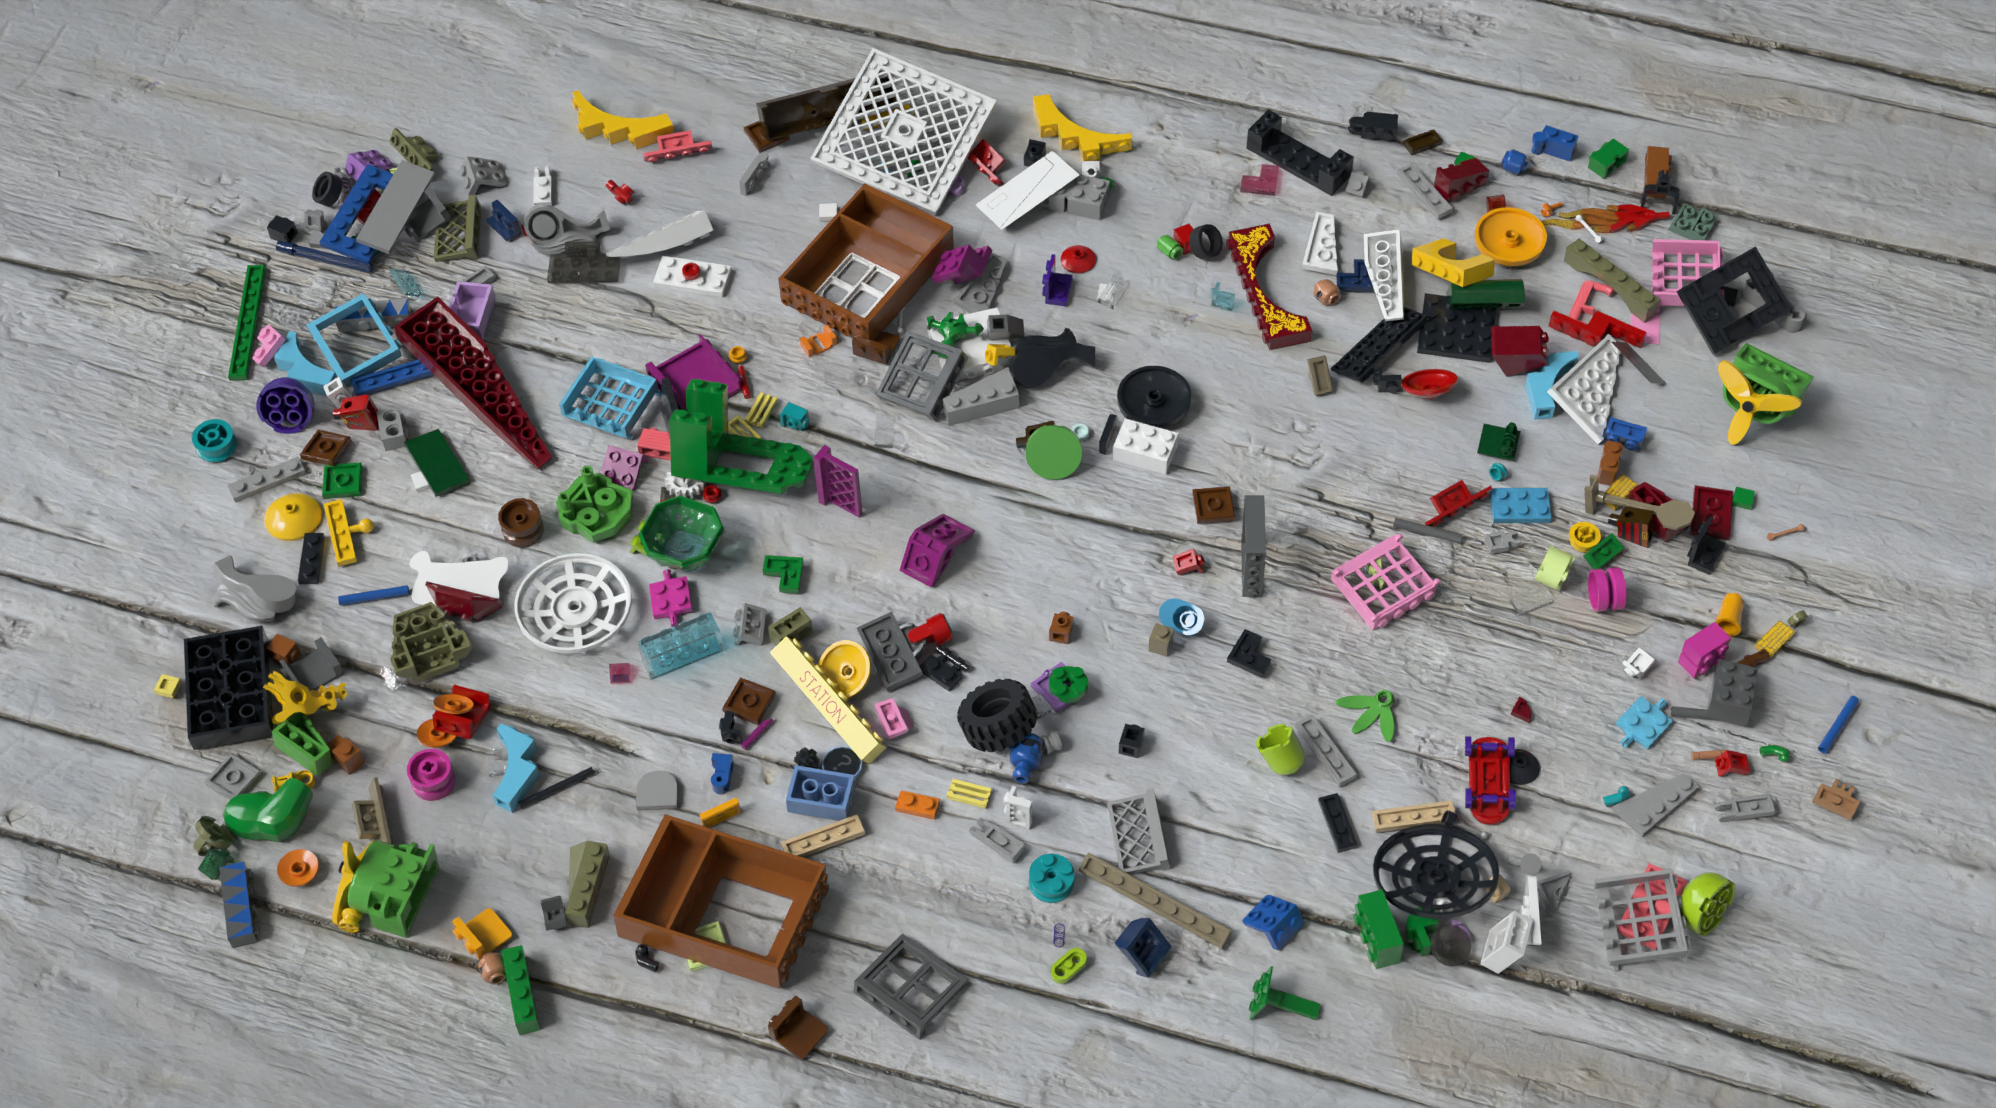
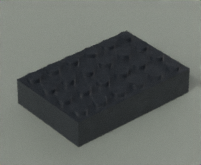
[184,625,273,750]

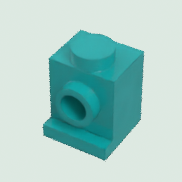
[779,402,810,431]

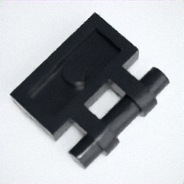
[919,645,970,692]

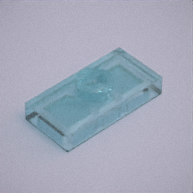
[389,268,421,298]

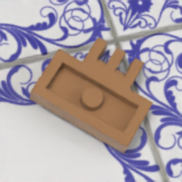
[1812,779,1860,821]

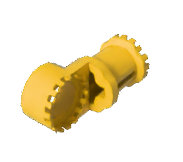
[272,770,316,792]

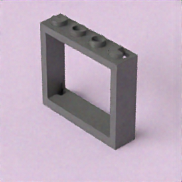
[1241,495,1266,598]

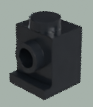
[1024,139,1046,167]
[1118,723,1145,758]

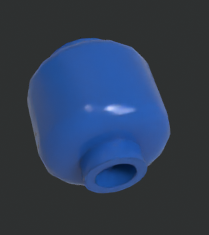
[1501,149,1528,175]

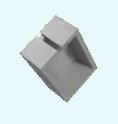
[1049,174,1110,220]

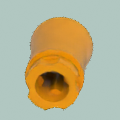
[1715,593,1744,637]

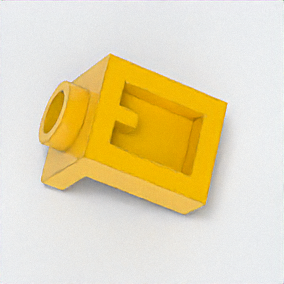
[985,344,1015,366]

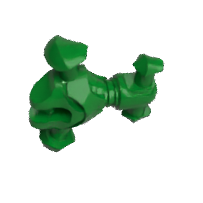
[927,312,984,359]

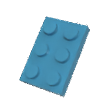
[1490,488,1551,523]

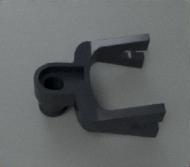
[1640,170,1680,215]

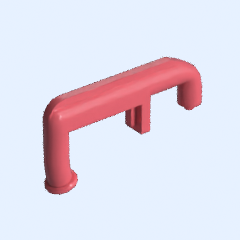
[1569,280,1615,324]

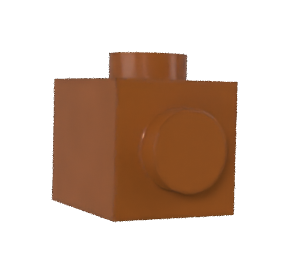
[266,634,300,666]

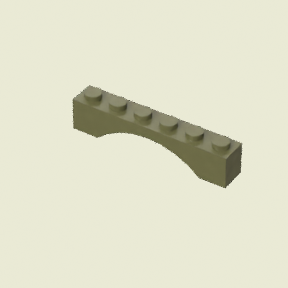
[1564,238,1660,323]

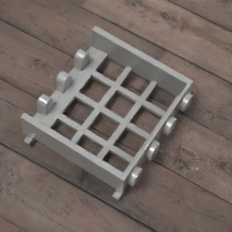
[1594,869,1691,971]

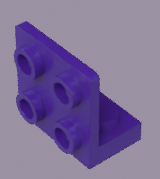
[1042,254,1073,307]

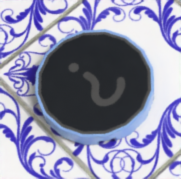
[822,746,862,779]

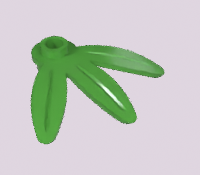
[1336,690,1395,742]

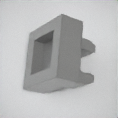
[304,209,324,232]

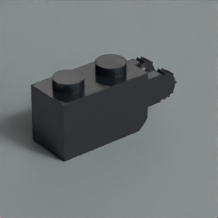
[1348,112,1398,141]

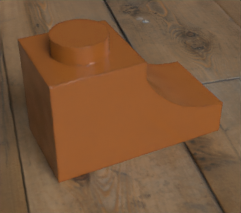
[326,735,365,775]

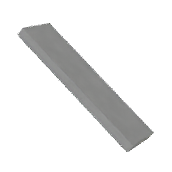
[356,160,435,254]

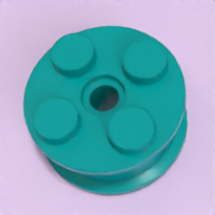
[192,419,237,462]
[1029,853,1074,903]

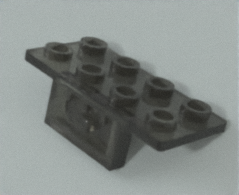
[547,241,621,283]

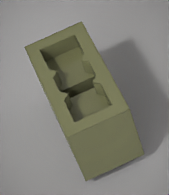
[768,607,813,646]

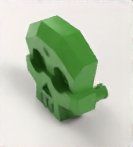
[556,466,633,543]

